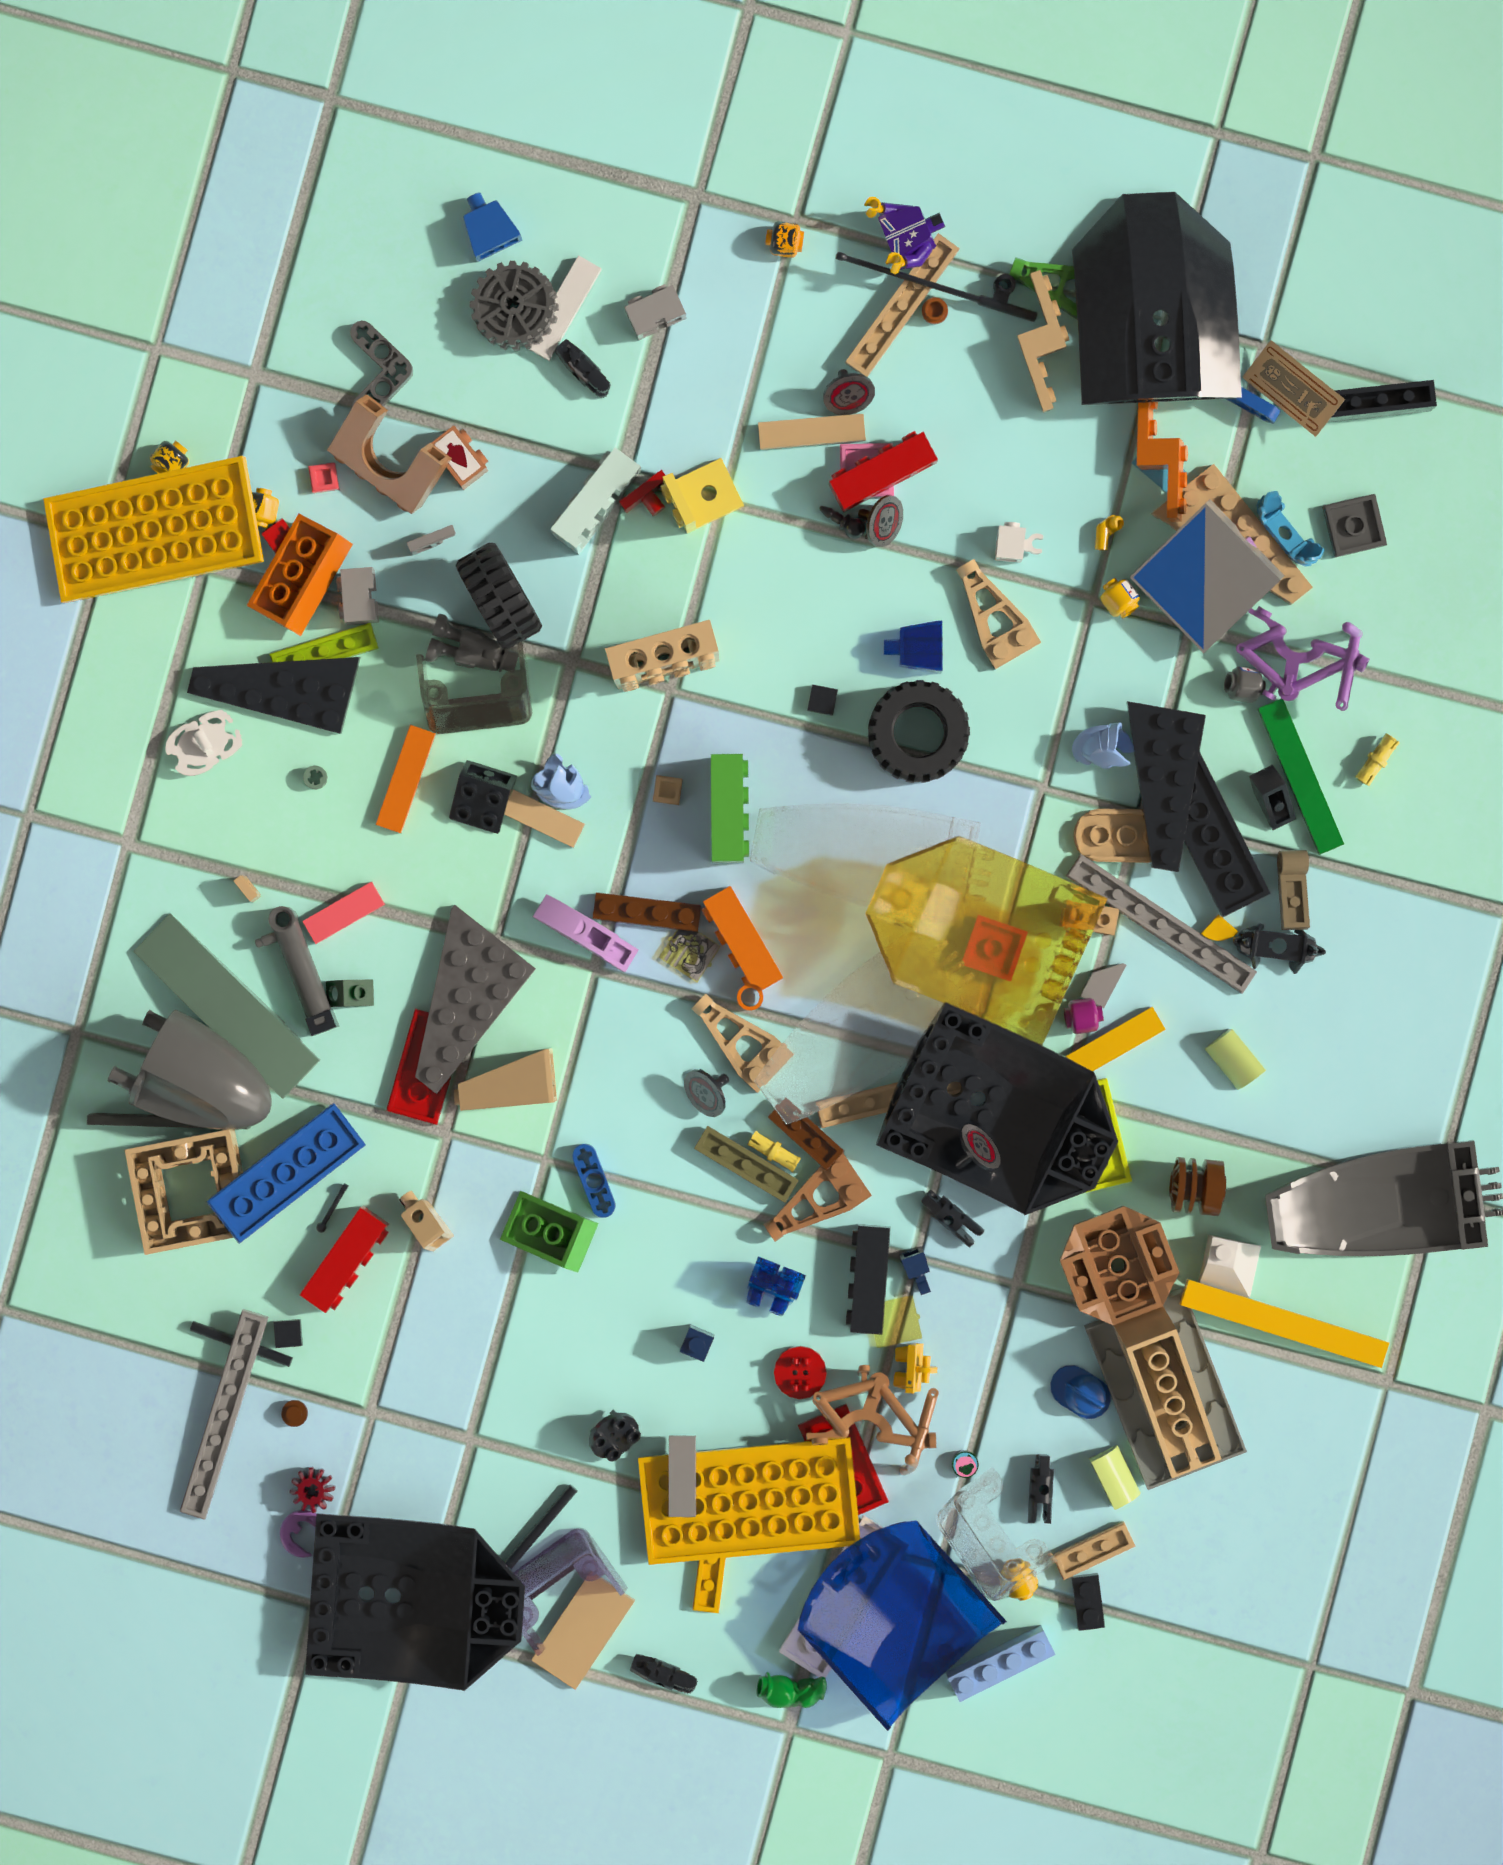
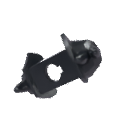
[1232,923,1326,974]

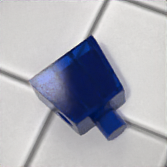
[883,620,943,673]

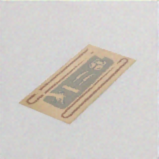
[1242,340,1345,437]

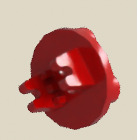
[774,1346,827,1399]

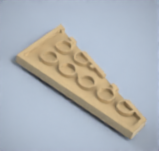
[1151,464,1313,605]

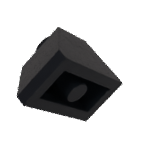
[1249,764,1296,830]

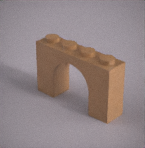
[327,395,452,514]

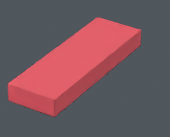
[302,882,385,944]

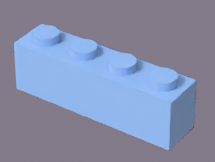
[946,1625,1056,1702]

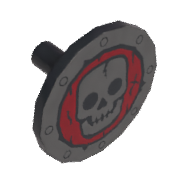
[823,369,875,415]
[684,1069,729,1117]
[954,1124,1000,1171]

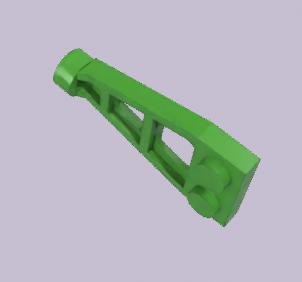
[1009,257,1077,319]

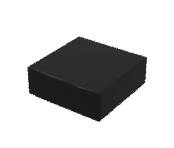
[807,684,838,716]
[273,1319,303,1348]

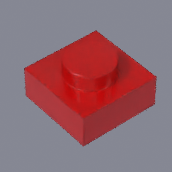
[260,518,290,554]

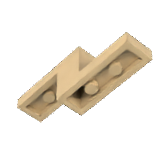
[1017,270,1070,413]

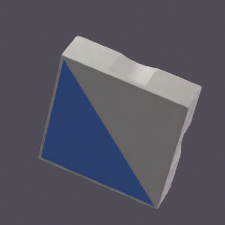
[1130,499,1284,654]

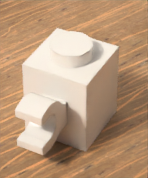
[995,522,1043,563]

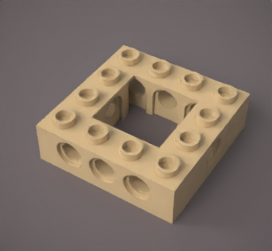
[605,619,720,692]
[125,1129,243,1255]

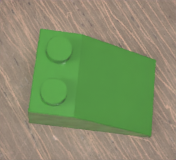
[500,1191,599,1273]

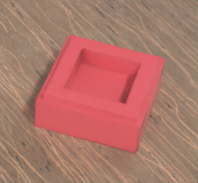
[308,462,340,494]

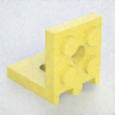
[661,458,744,534]

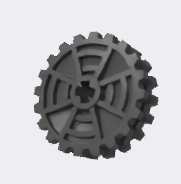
[470,260,559,351]

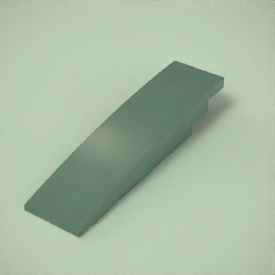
[133,913,320,1099]

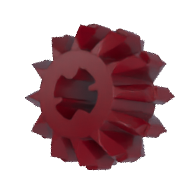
[289,1466,336,1513]

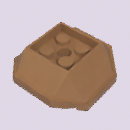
[1060,1206,1180,1325]

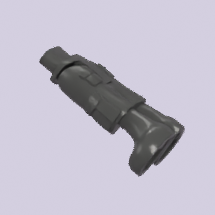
[425,614,520,673]

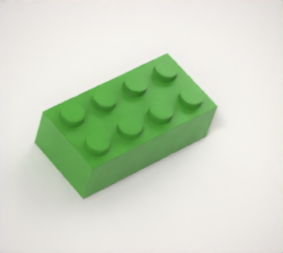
[711,754,749,863]

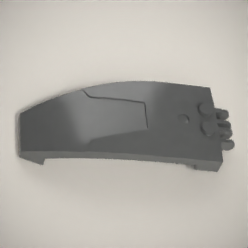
[1265,1140,1503,1256]

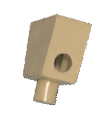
[399,1190,454,1252]

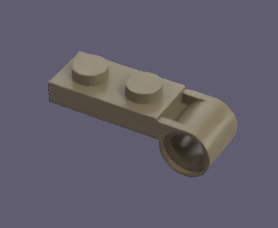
[1277,850,1310,930]

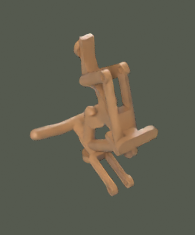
[806,1365,939,1476]

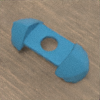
[1256,491,1324,567]

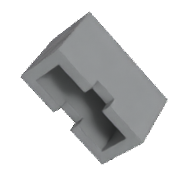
[625,284,687,340]
[336,567,379,625]

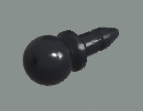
[819,506,865,539]

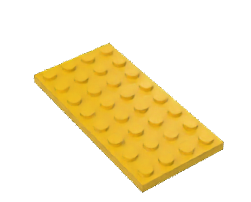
[43,456,264,603]
[638,1437,861,1565]

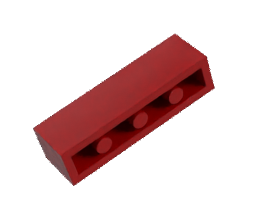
[828,431,938,513]
[300,1206,389,1313]

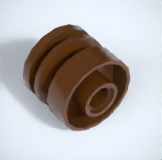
[1169,1157,1226,1216]

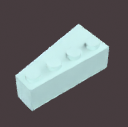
[551,448,641,555]

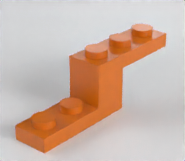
[1137,402,1188,522]

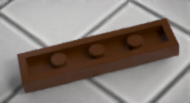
[593,892,701,932]

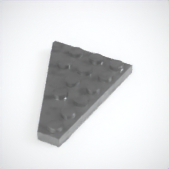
[415,905,536,1094]

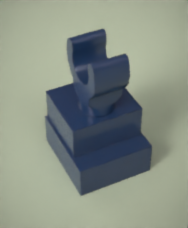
[899,1246,931,1295]

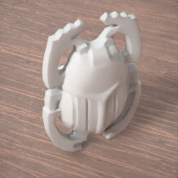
[165,709,243,776]

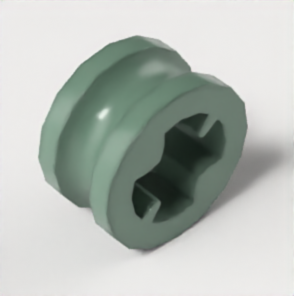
[303,765,328,790]

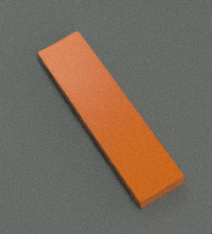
[376,725,436,834]

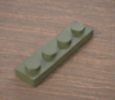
[694,1126,799,1203]

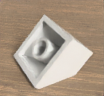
[1198,1234,1261,1298]

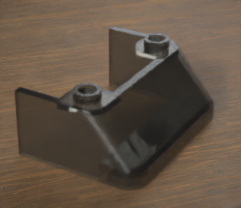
[416,642,533,734]

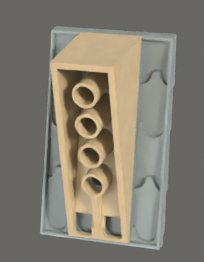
[1084,1287,1247,1490]

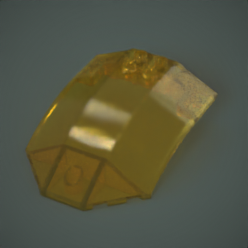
[865,836,1108,1045]

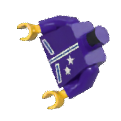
[864,197,946,274]

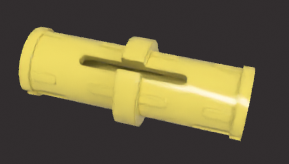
[1355,733,1400,786]
[747,1131,801,1173]

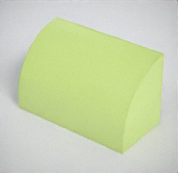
[1205,1029,1266,1090]
[1089,1445,1141,1510]

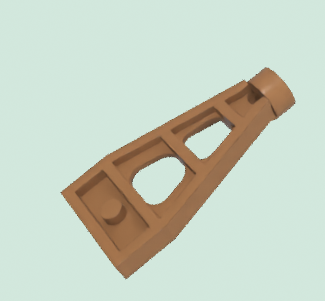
[763,1153,872,1242]

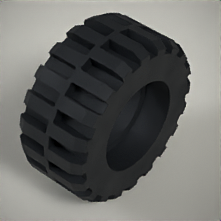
[455,543,542,649]
[868,680,970,783]

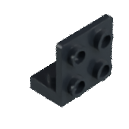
[449,760,517,834]

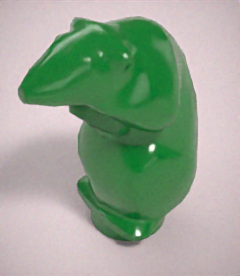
[756,1672,827,1708]

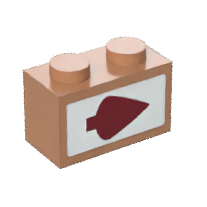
[431,425,489,490]

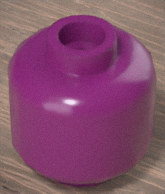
[1064,998,1104,1034]

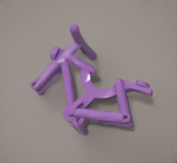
[1236,606,1370,711]

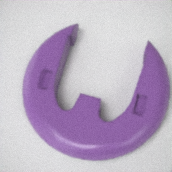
[280,1510,316,1558]

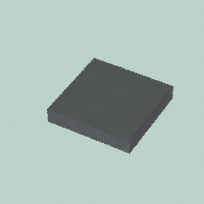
[1322,494,1387,558]

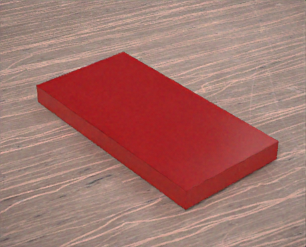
[386,1008,452,1125]
[798,1404,889,1515]

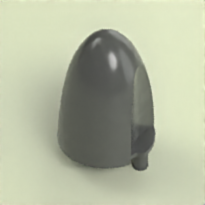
[107,1010,272,1130]

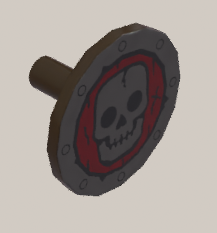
[858,495,903,547]

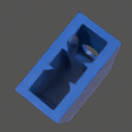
[463,192,523,262]

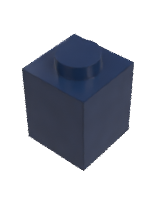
[679,1324,715,1362]

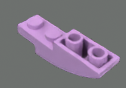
[532,894,639,972]

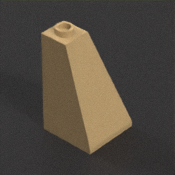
[454,1048,557,1111]

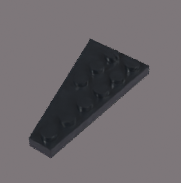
[187,657,361,734]
[1126,701,1206,873]

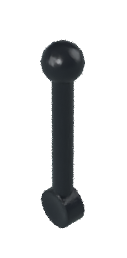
[316,1183,349,1233]

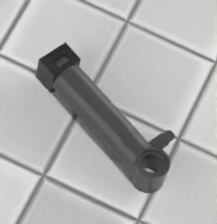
[255,906,339,1036]

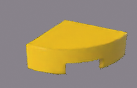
[1201,914,1238,941]

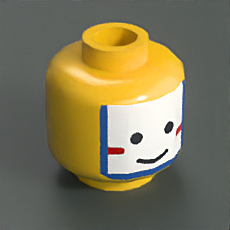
[1100,578,1140,619]

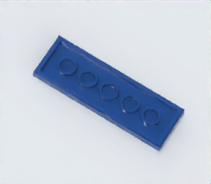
[206,1103,366,1244]

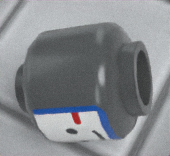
[1224,666,1266,703]

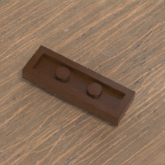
[768,1097,845,1171]

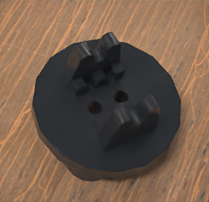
[589,1409,641,1462]

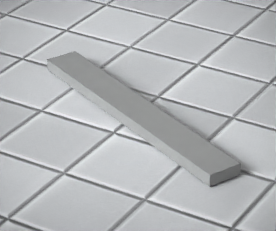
[1066,854,1257,994]
[179,1309,269,1520]

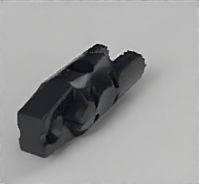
[555,339,611,398]
[921,1190,984,1248]
[1027,1454,1054,1524]
[630,1654,698,1694]

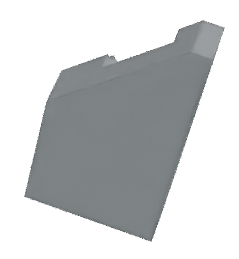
[407,525,456,555]
[1080,963,1126,1008]

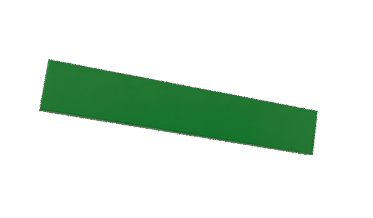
[1257,699,1344,855]

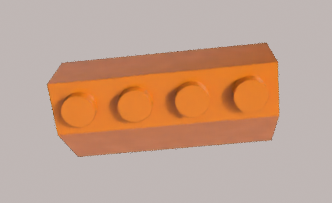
[246,513,353,636]

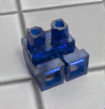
[746,1256,806,1317]

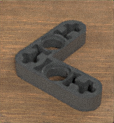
[350,320,413,407]

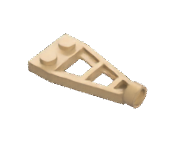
[956,559,1041,670]
[691,993,794,1093]

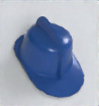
[1050,1365,1111,1419]

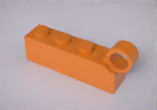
[701,886,783,1011]

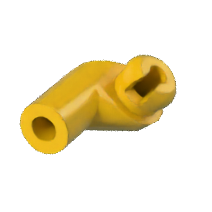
[1095,515,1124,551]

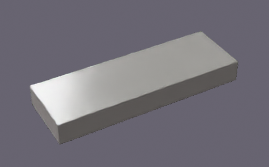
[669,1435,696,1517]

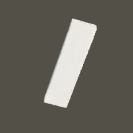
[528,255,602,361]

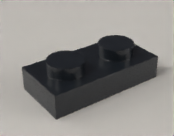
[1071,1573,1105,1631]

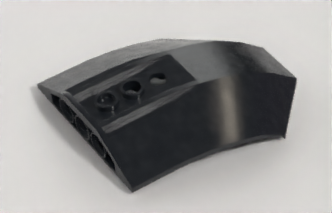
[1072,192,1242,405]
[876,1002,1118,1216]
[305,1513,525,1691]

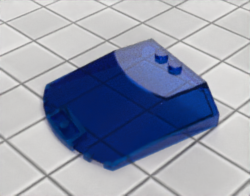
[797,1520,1007,1731]

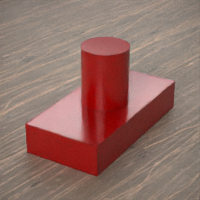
[619,470,666,516]

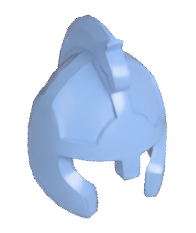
[1072,722,1134,769]
[531,754,591,809]

